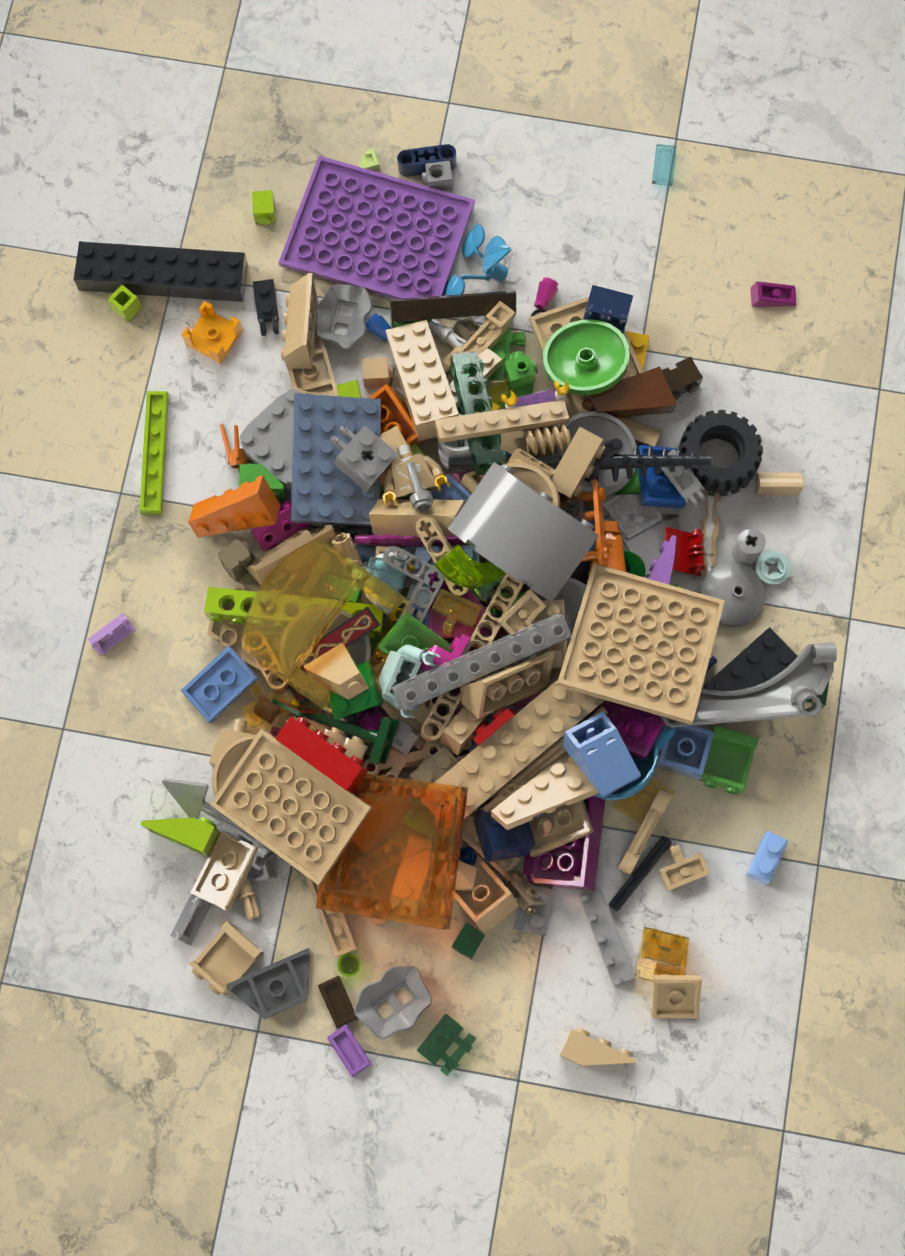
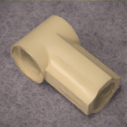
[332,533,363,579]

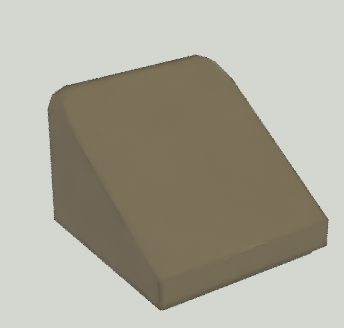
[453,316,480,341]

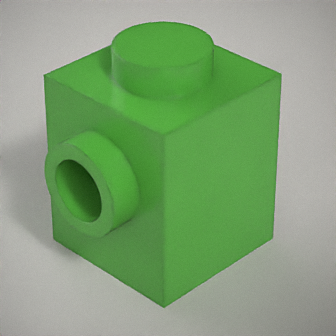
[504,355,538,389]

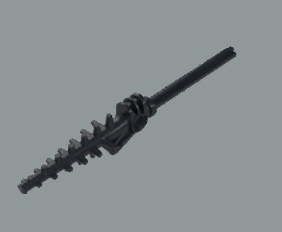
[448,438,711,483]

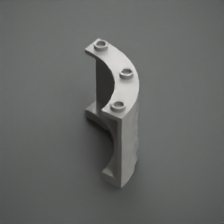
[448,462,599,602]

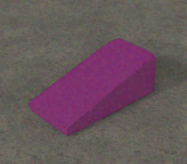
[750,281,796,307]

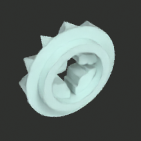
[755,551,791,586]

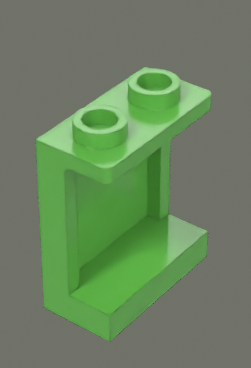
[699,726,759,795]

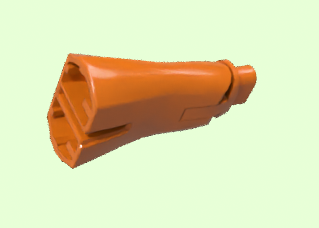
[586,521,627,585]

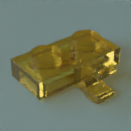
[432,589,482,637]
[241,682,288,729]

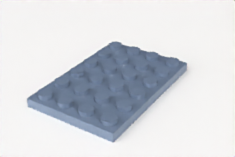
[291,393,381,527]

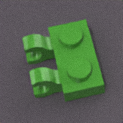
[490,328,525,368]

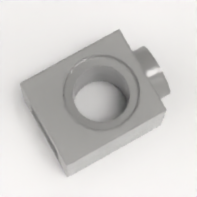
[422,161,453,191]

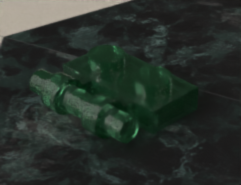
[417,1014,476,1076]

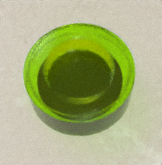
[337,953,361,977]

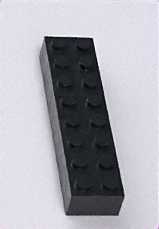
[73,241,248,302]

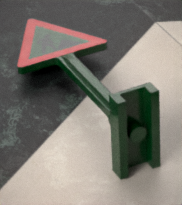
[272,698,400,764]

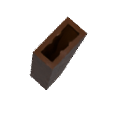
[585,366,677,417]

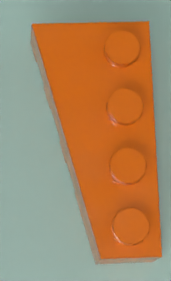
[188,475,281,537]

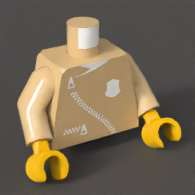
[383,444,450,507]

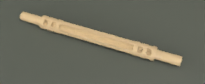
[480,706,608,812]

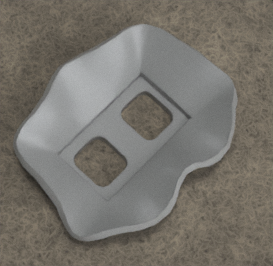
[316,284,372,350]
[354,965,432,1039]

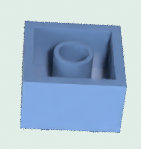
[657,719,714,779]

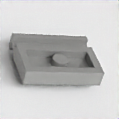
[513,885,554,936]

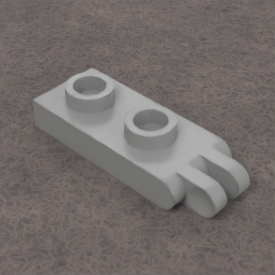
[661,449,706,506]

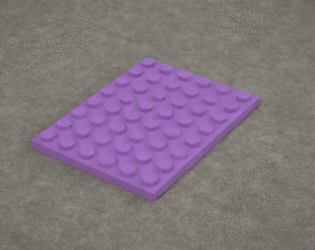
[278,156,475,299]

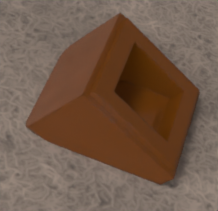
[254,695,281,724]

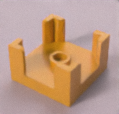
[181,301,243,364]

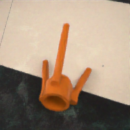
[220,424,251,469]

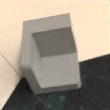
[392,718,421,756]

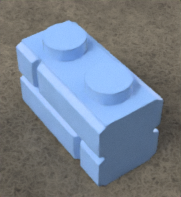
[745,831,788,885]

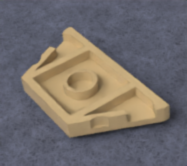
[288,335,338,396]

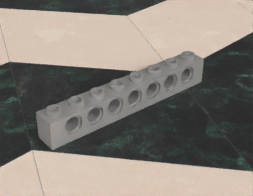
[391,614,572,711]

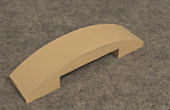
[443,301,516,375]

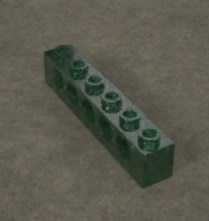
[450,351,506,476]

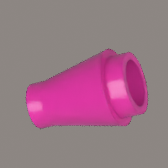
[534,277,558,310]

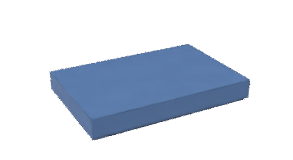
[180,645,259,723]

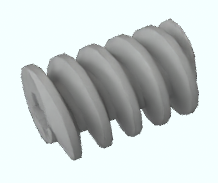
[732,529,766,565]

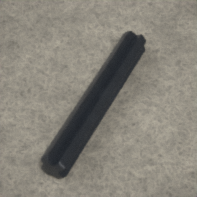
[609,836,672,912]

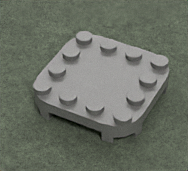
[240,389,303,491]

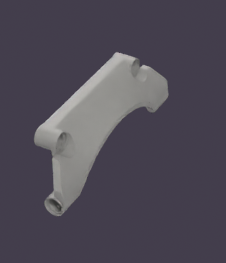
[660,642,837,727]

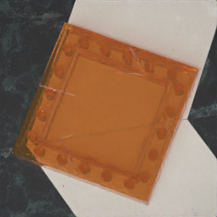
[316,774,468,930]

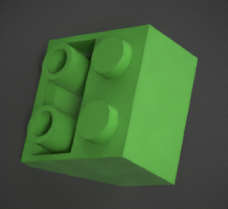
[239,464,288,503]

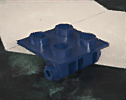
[583,285,633,334]

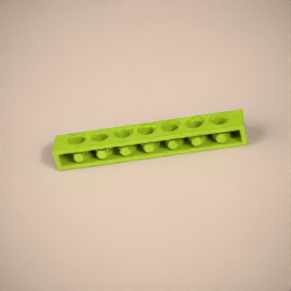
[204,586,385,639]

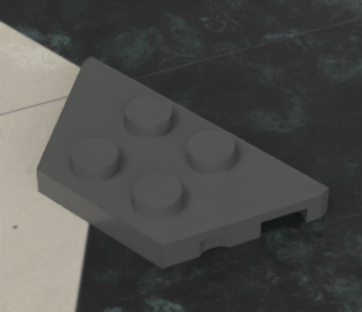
[226,948,310,1020]

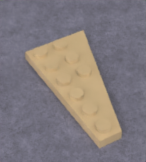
[491,752,640,830]

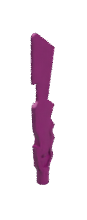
[355,535,469,547]

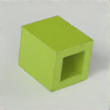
[252,190,276,225]
[108,285,142,322]

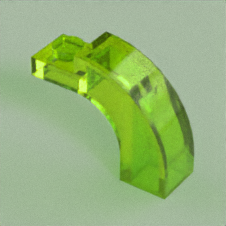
[433,545,506,589]

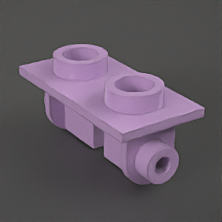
[88,613,136,656]

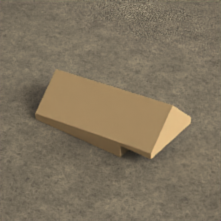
[369,499,466,538]
[246,525,336,589]

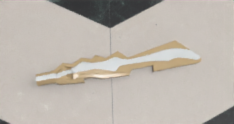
[700,490,721,577]

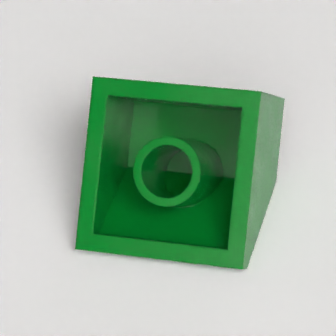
[328,661,384,720]

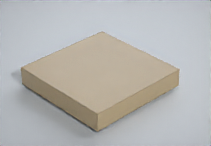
[651,975,702,1019]

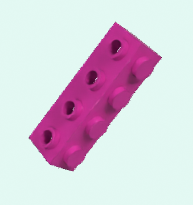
[250,497,313,551]

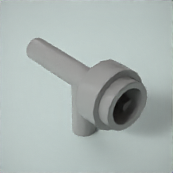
[406,462,433,512]

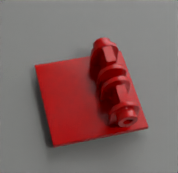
[665,527,705,576]

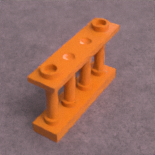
[559,480,610,567]

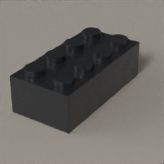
[703,627,798,691]

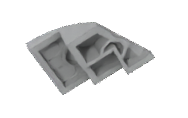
[623,518,679,577]

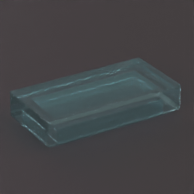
[652,144,677,186]

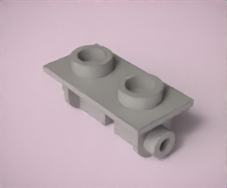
[170,894,212,946]

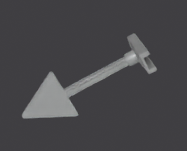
[162,778,275,870]

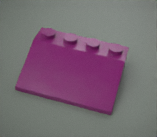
[523,796,605,891]

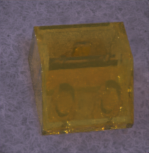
[634,927,689,982]

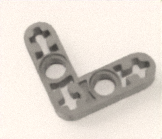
[383,546,444,623]

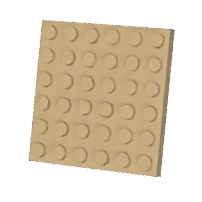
[557,563,725,725]

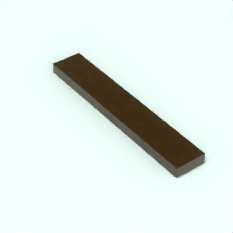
[390,290,516,322]

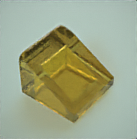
[486,379,509,403]

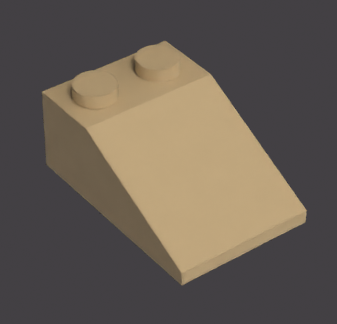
[448,850,519,934]

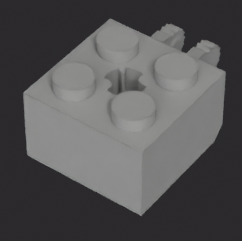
[330,425,398,492]

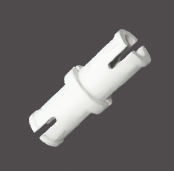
[428,319,467,349]

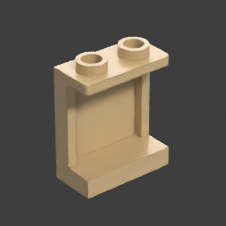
[189,921,263,996]

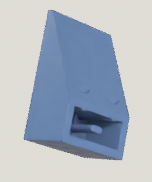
[563,712,641,798]

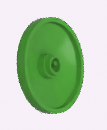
[543,320,630,395]

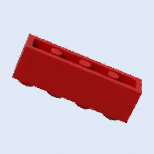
[275,716,369,793]

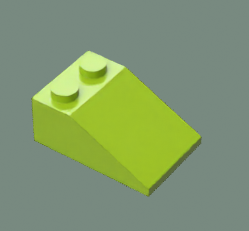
[140,817,221,857]

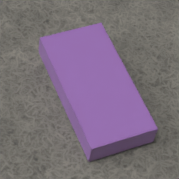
[327,1024,372,1077]

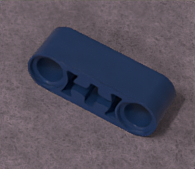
[397,144,456,177]

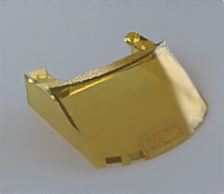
[242,539,410,713]

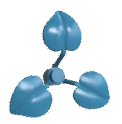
[443,224,512,296]

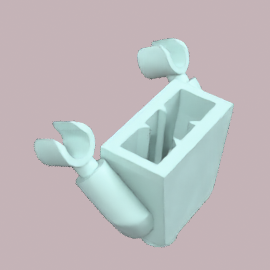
[379,645,441,718]

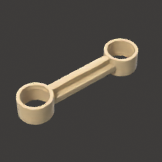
[618,788,673,875]

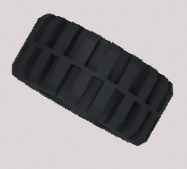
[678,410,763,497]

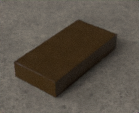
[318,975,358,1028]

